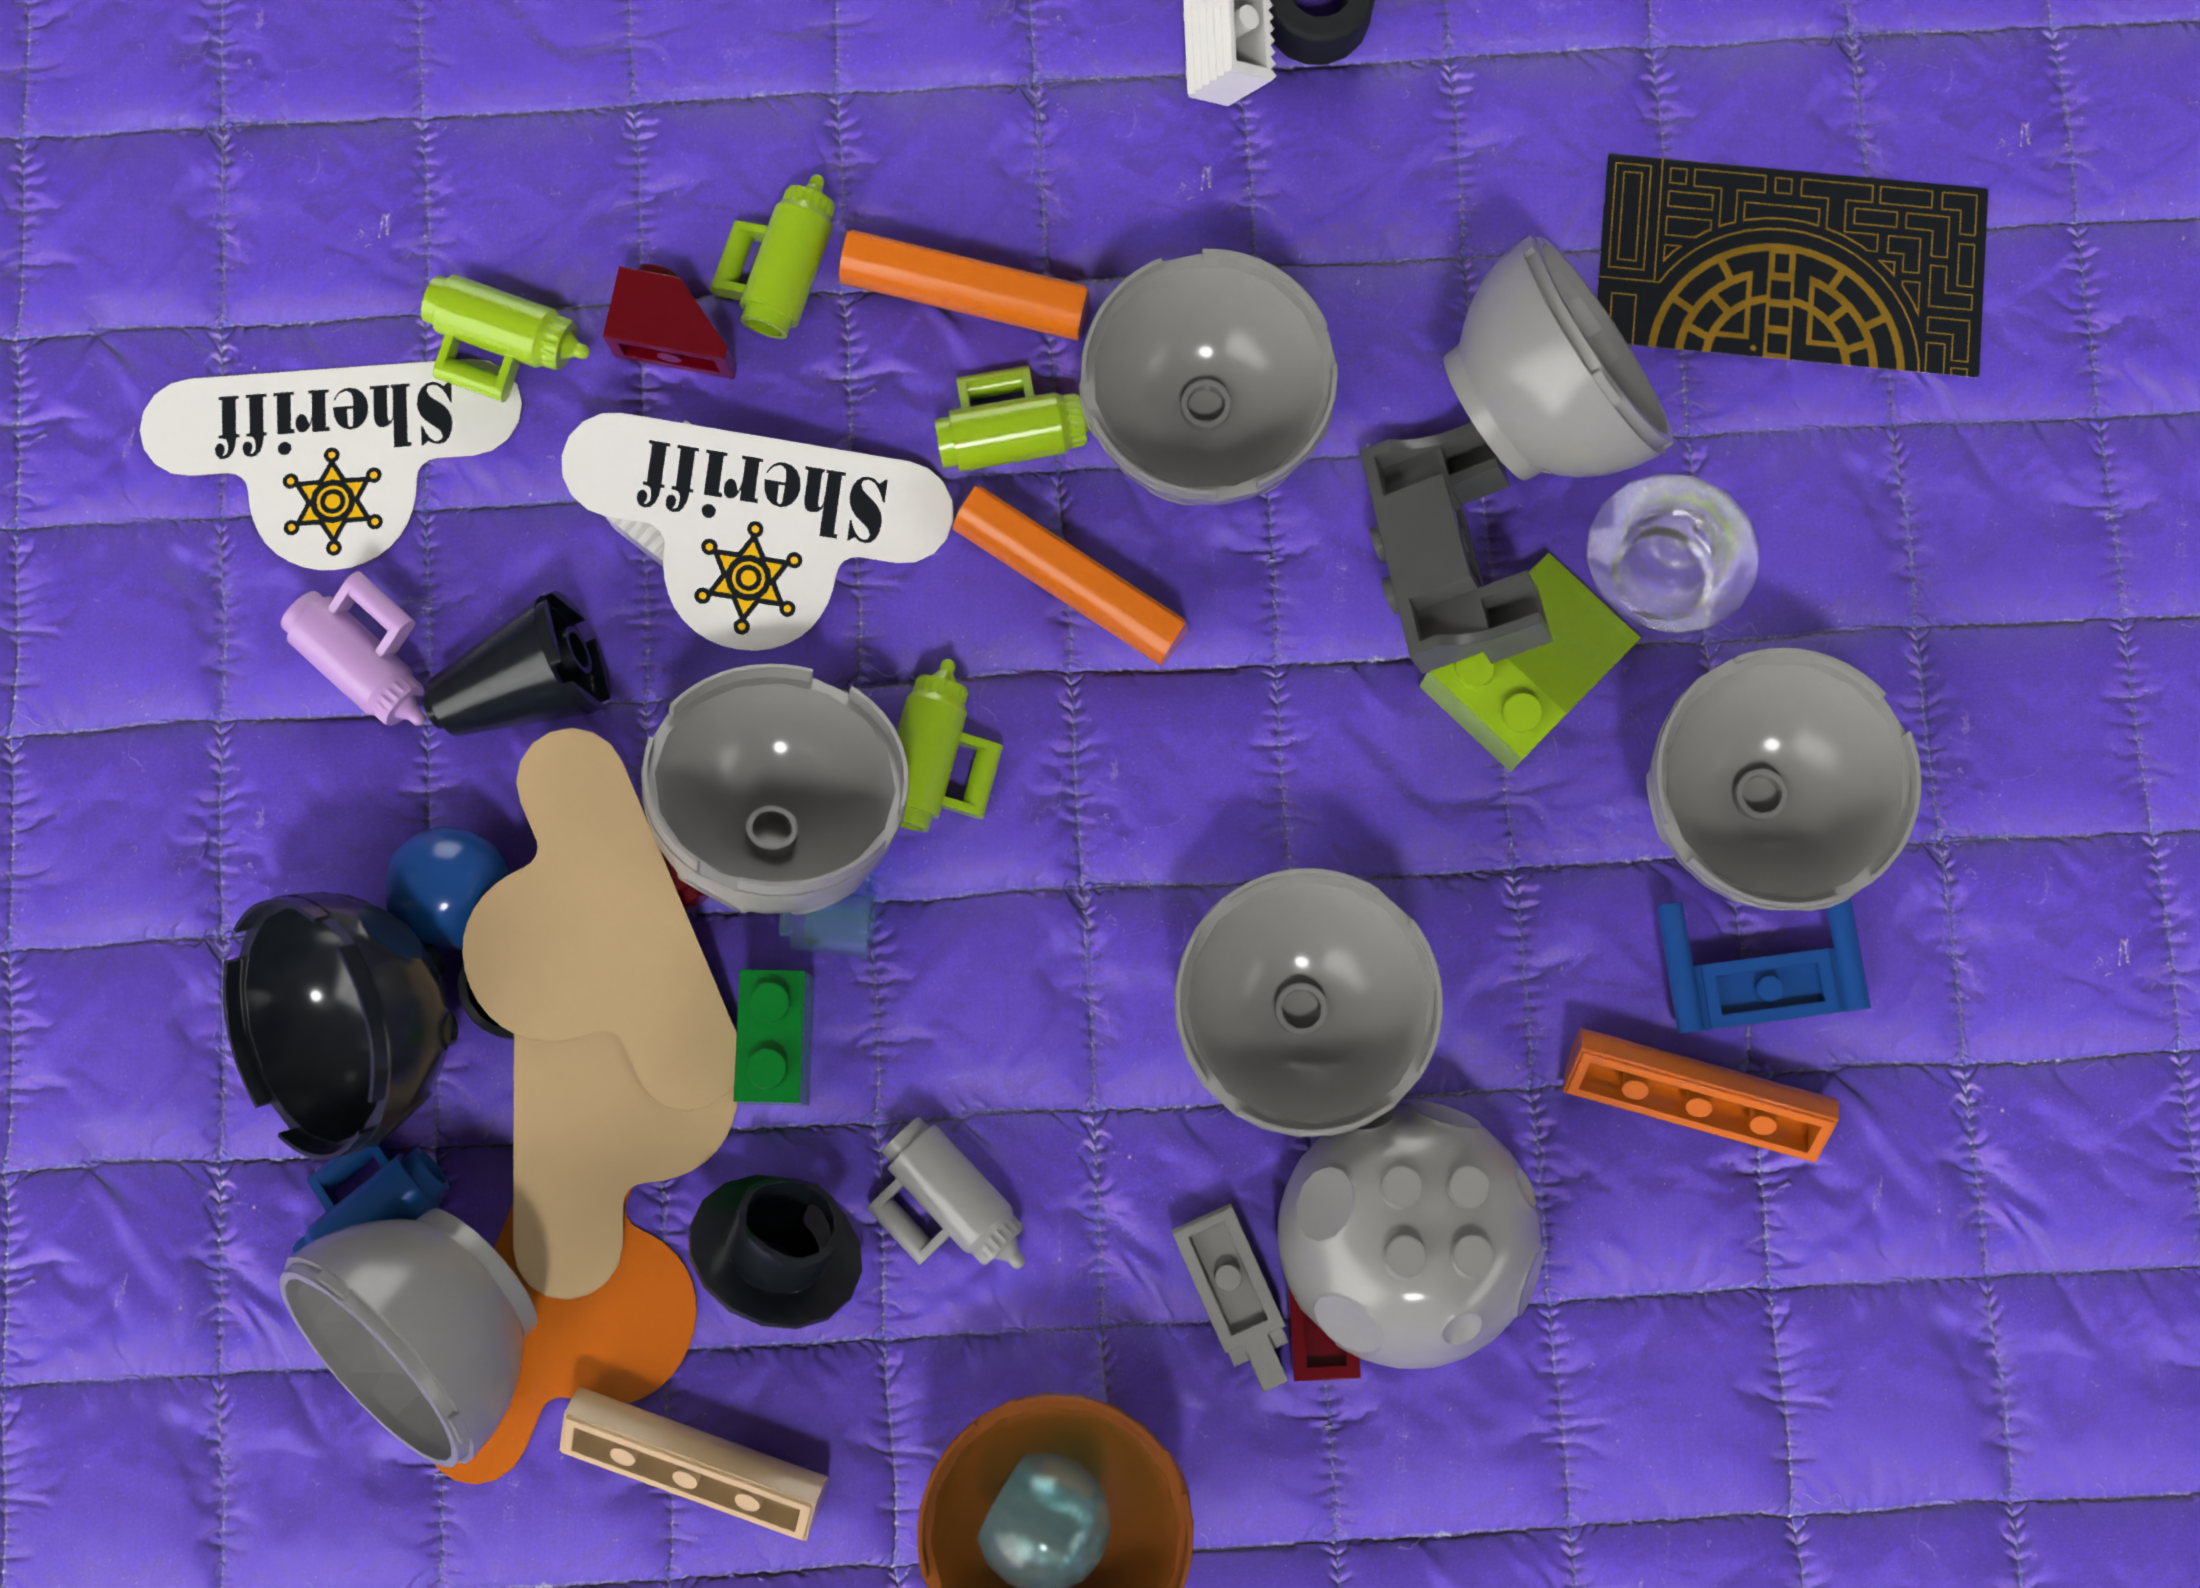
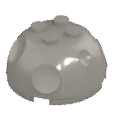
[1079,249,1338,505]
[1646,647,1922,911]
[641,664,909,915]
[1174,868,1443,1137]
[1277,1101,1545,1369]

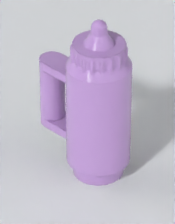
[281,571,426,726]

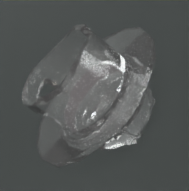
[1587,473,1760,634]

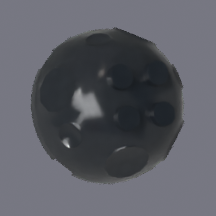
[222,892,458,1160]

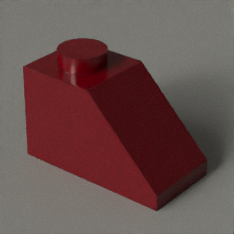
[603,264,737,379]

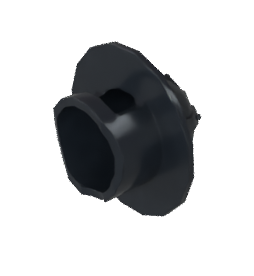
[688,1175,862,1329]

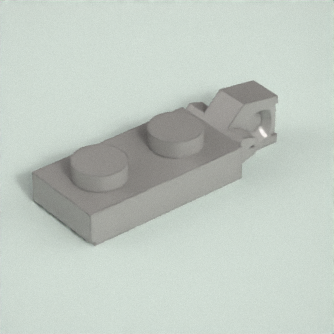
[1171,1203,1289,1392]

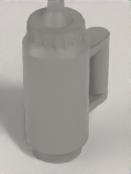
[867,1116,1025,1269]

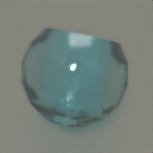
[977,1452,1111,1588]

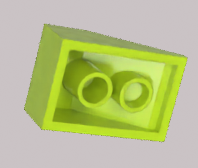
[1419,553,1641,772]

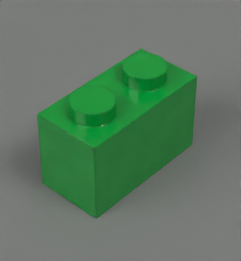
[733,969,815,1106]

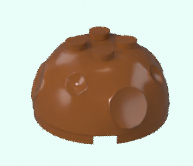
[917,1392,1194,1588]

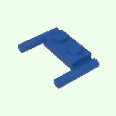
[1657,898,1871,1034]

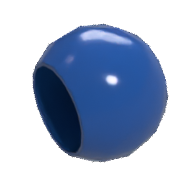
[385,826,511,954]

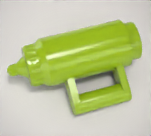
[709,174,835,339]
[421,274,590,402]
[934,365,1090,472]
[897,659,1003,832]

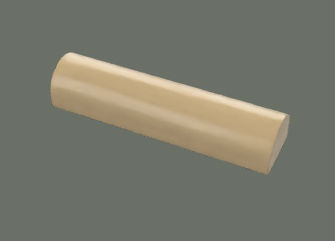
[559,1387,829,1541]

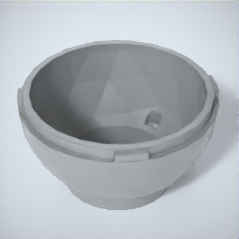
[1443,235,1674,481]
[279,1208,538,1468]

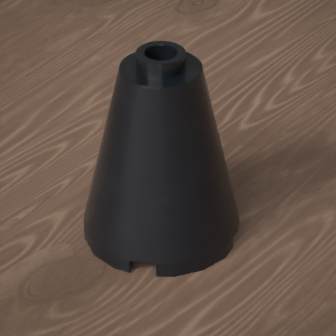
[423,590,611,736]

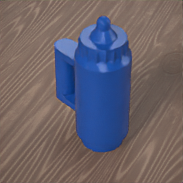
[292,1141,450,1254]

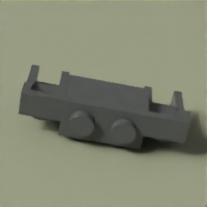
[1360,422,1553,674]

